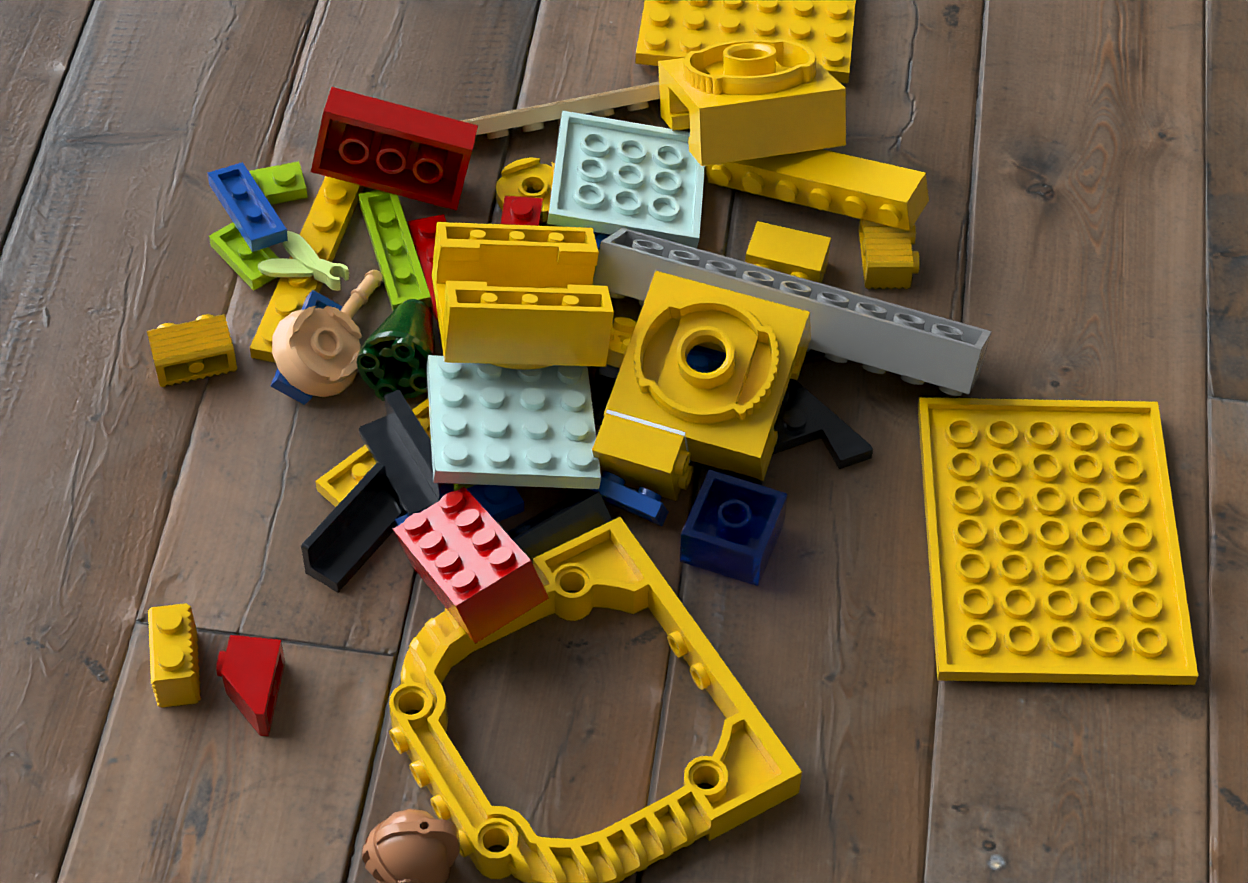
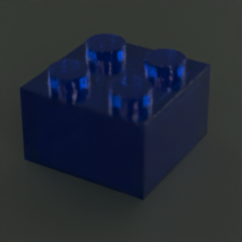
[680,470,788,586]

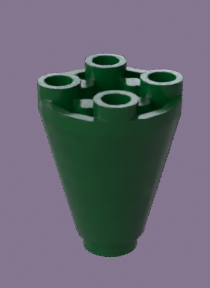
[356,299,436,401]

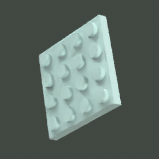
[547,111,705,248]
[427,355,601,489]

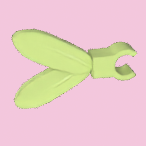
[258,231,349,291]

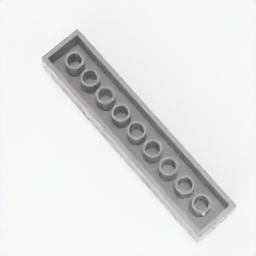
[593,228,992,396]

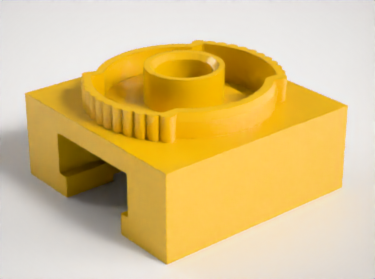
[658,39,846,166]
[432,222,614,370]
[604,270,811,481]

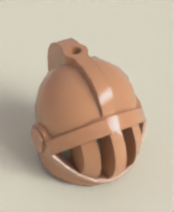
[362,808,460,883]

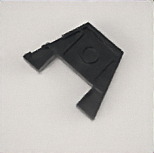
[723,378,873,507]

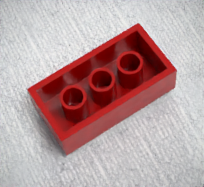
[311,87,478,210]
[393,486,549,644]

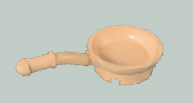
[272,270,383,397]

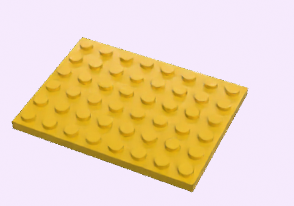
[918,397,1198,685]

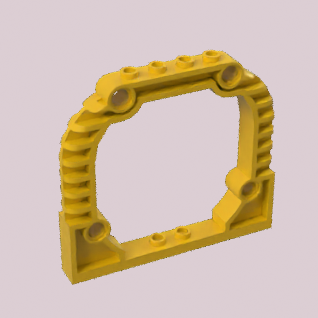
[389,517,802,883]

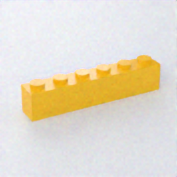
[705,149,929,231]

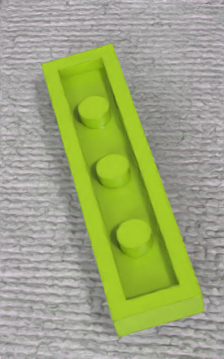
[359,190,431,311]

